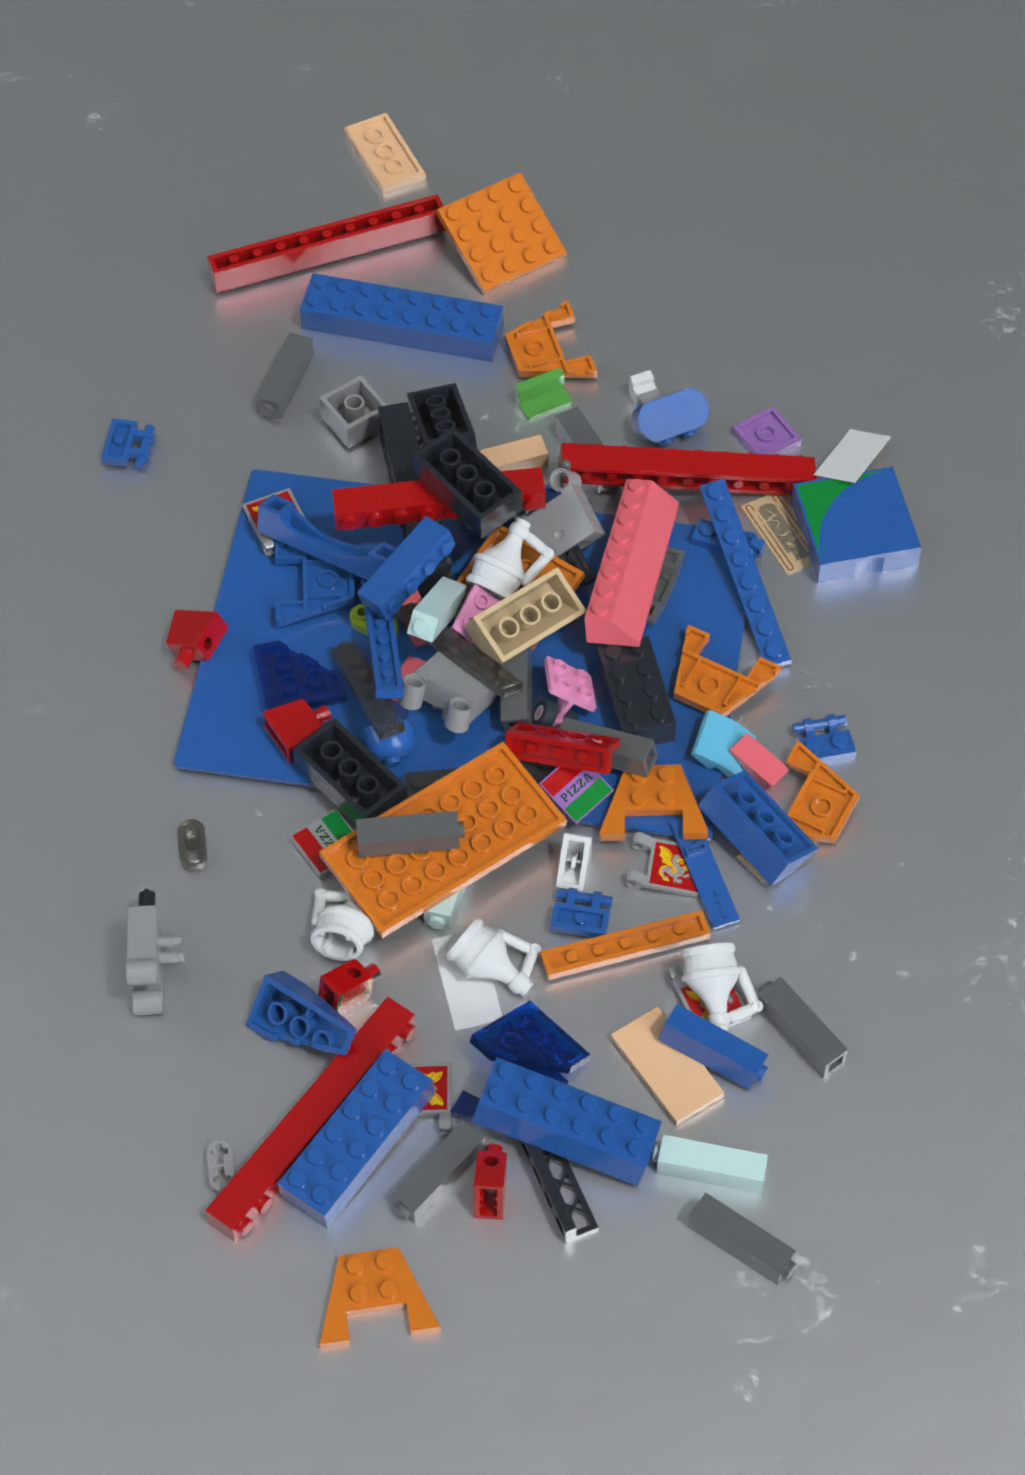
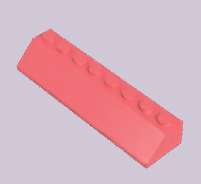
[584,479,679,647]

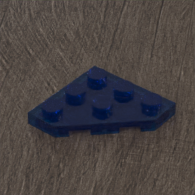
[253,641,347,711]
[469,1001,591,1074]

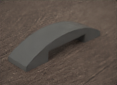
[647,547,686,624]

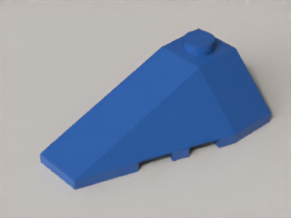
[246,971,357,1055]

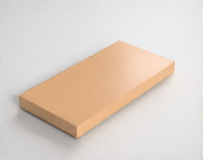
[344,113,426,195]
[610,1006,724,1126]

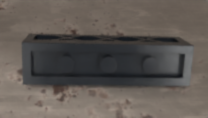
[520,1141,599,1243]

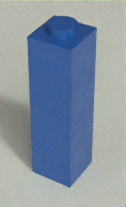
[658,1004,769,1090]

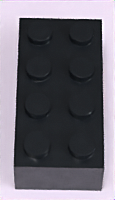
[407,383,477,448]
[413,427,523,539]
[596,636,676,745]
[293,718,408,825]

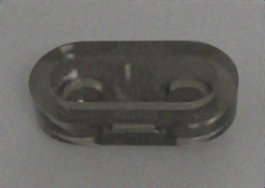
[177,819,208,872]

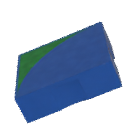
[791,467,921,583]

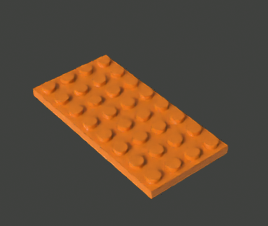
[319,742,567,938]

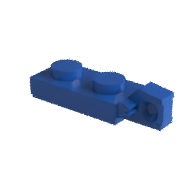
[691,518,765,558]

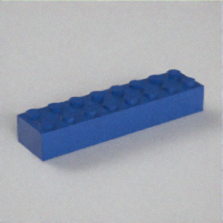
[300,273,504,362]

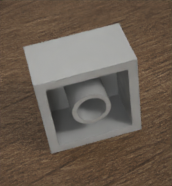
[319,375,387,449]

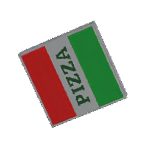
[290,809,353,879]

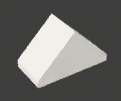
[556,832,592,892]

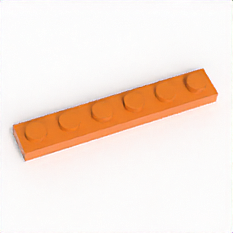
[540,910,711,981]

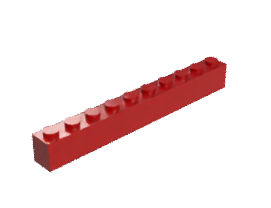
[207,194,446,293]
[558,443,817,496]
[205,996,417,1242]

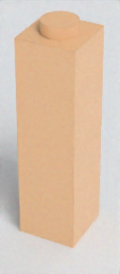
[479,434,549,471]

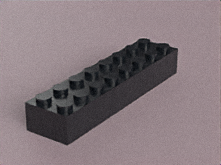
[377,402,452,599]

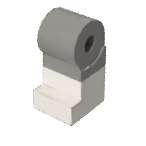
[629,370,662,406]

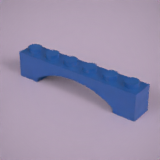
[257,494,397,580]

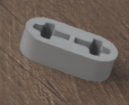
[206,1140,236,1196]

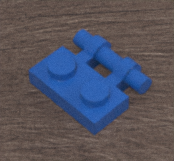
[101,418,155,470]
[792,714,856,763]
[550,887,613,938]

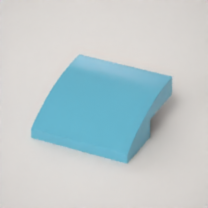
[691,710,757,778]

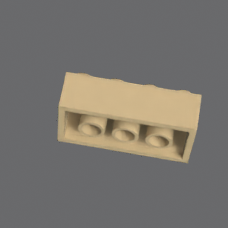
[464,567,587,664]

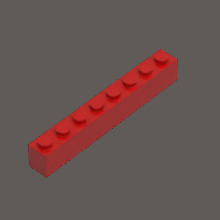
[332,467,546,531]

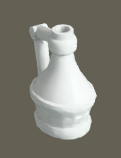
[466,518,554,600]
[310,888,374,961]
[446,917,541,997]
[681,943,763,1031]

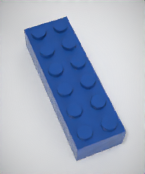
[277,1049,435,1229]
[472,1057,662,1186]

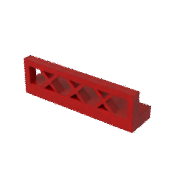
[506,722,620,774]

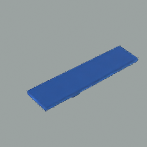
[669,817,740,929]

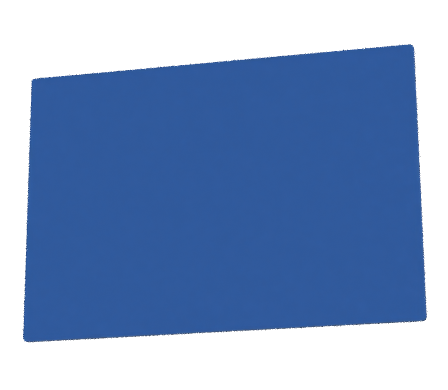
[174,469,757,841]

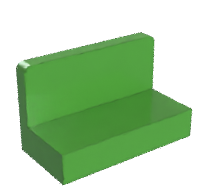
[515,367,572,421]

